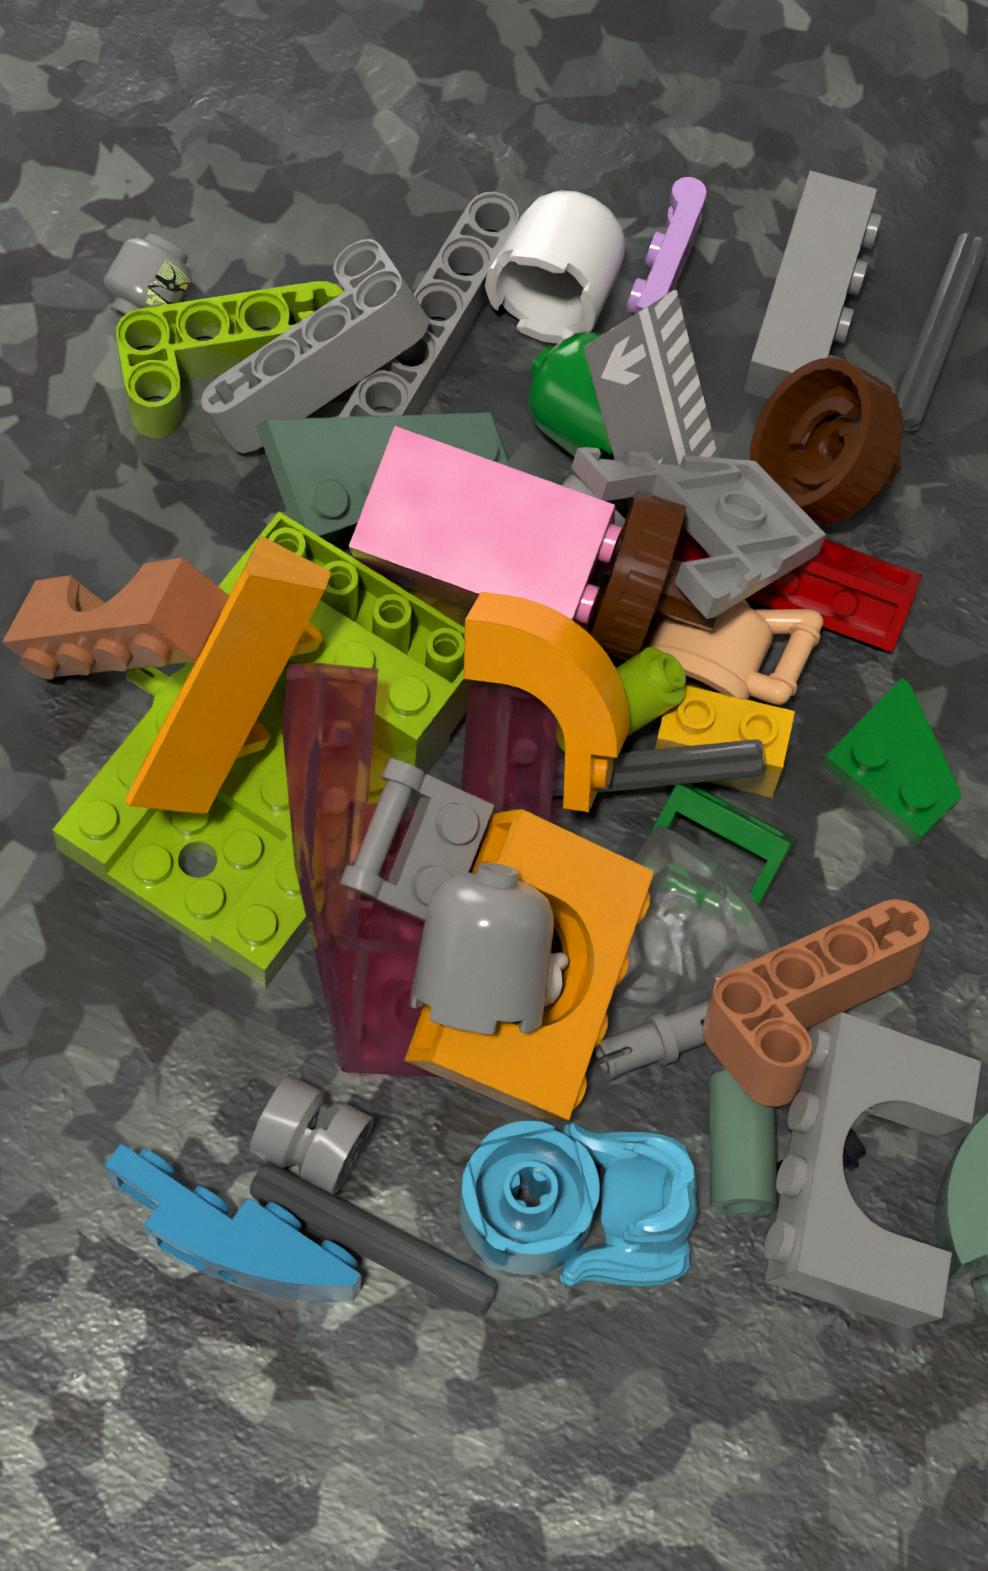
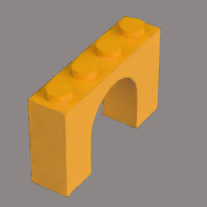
[404,809,654,1120]

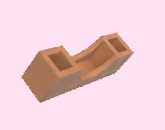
[2,557,229,679]

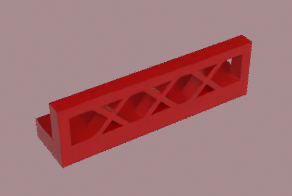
[672,528,922,652]

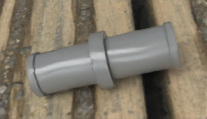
[593,998,710,1080]

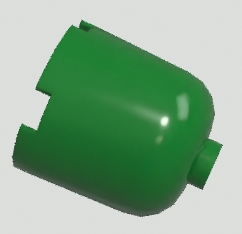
[528,332,615,460]

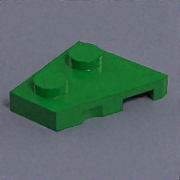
[822,677,962,846]

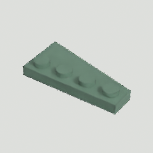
[255,412,510,537]

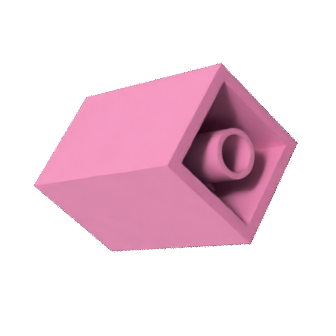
[349,426,623,633]

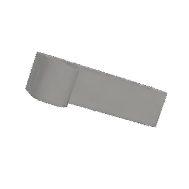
[201,239,429,453]

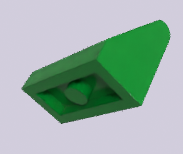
[635,783,797,933]

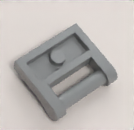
[339,758,495,923]

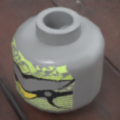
[103,233,192,318]

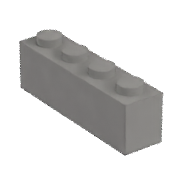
[744,171,882,399]

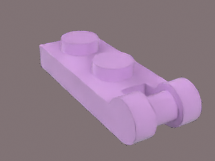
[626,177,707,315]

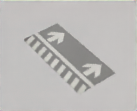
[584,289,719,509]

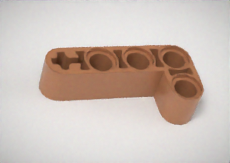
[702,899,930,1107]

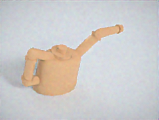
[639,599,824,705]

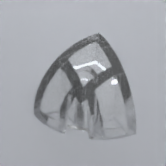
[610,825,781,1009]

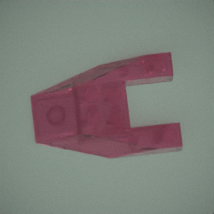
[282,663,558,1077]

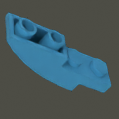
[105,1143,361,1302]

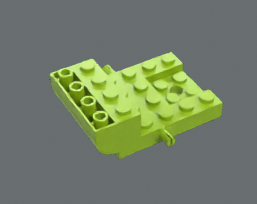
[52,511,482,988]

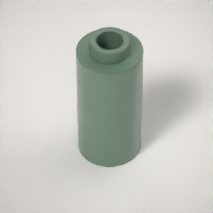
[709,1065,778,1217]

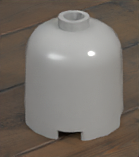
[409,863,554,1034]

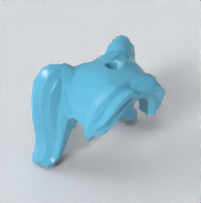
[560,1123,698,1287]

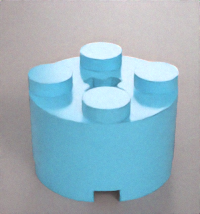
[459,1120,600,1275]

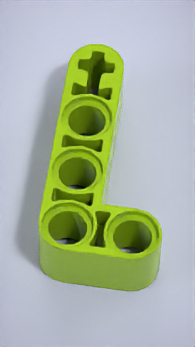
[116,281,345,438]

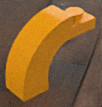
[464,592,630,812]

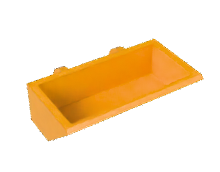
[125,535,332,814]

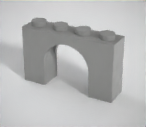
[764,1012,982,1328]

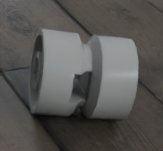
[249,1074,374,1195]

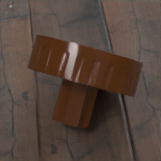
[750,357,903,525]
[589,490,718,661]

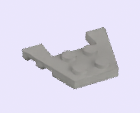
[571,447,826,619]

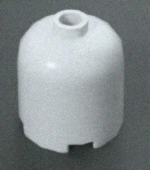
[485,190,626,343]

